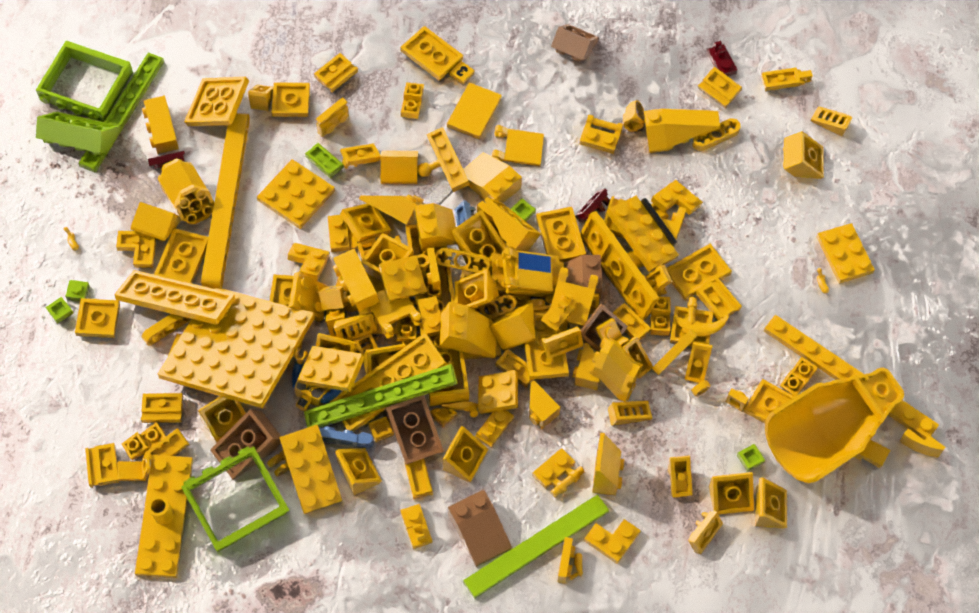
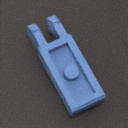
[319,427,374,449]

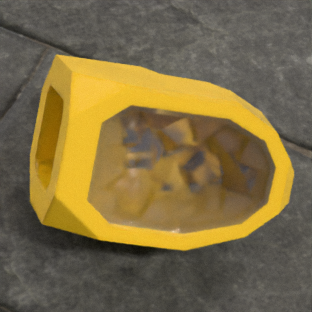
[623,100,645,132]

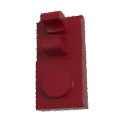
[706,41,738,76]
[148,151,185,169]
[575,188,610,221]

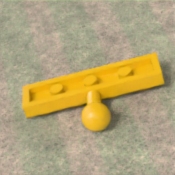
[418,127,470,192]

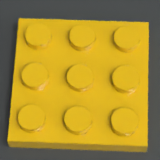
[184,76,249,126]
[257,159,335,229]

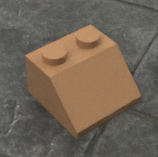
[551,24,600,62]
[564,255,603,299]

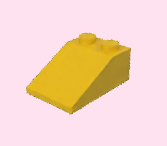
[463,152,522,203]
[359,194,425,225]
[485,197,541,252]
[451,210,507,272]
[440,302,496,359]
[592,433,624,496]

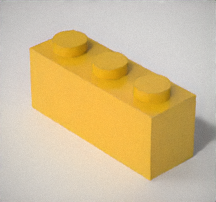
[142,95,179,154]
[333,249,380,312]

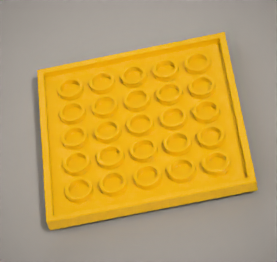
[157,288,315,408]

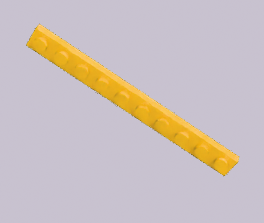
[764,314,939,440]

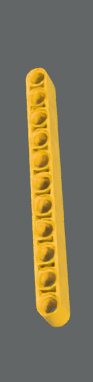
[201,113,250,289]

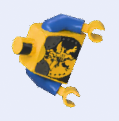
[292,349,341,411]

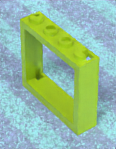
[36,40,133,122]
[181,446,290,553]

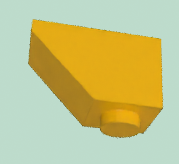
[529,380,561,429]

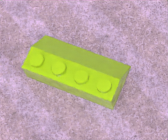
[36,111,121,155]

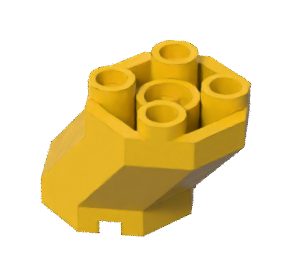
[158,158,214,224]
[590,337,643,402]

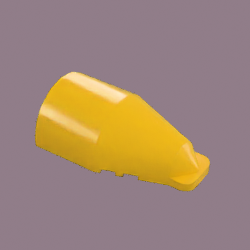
[765,367,904,483]

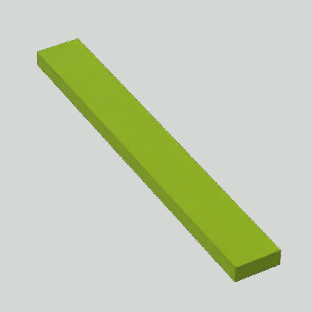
[78,52,165,173]
[304,364,458,428]
[463,494,609,599]

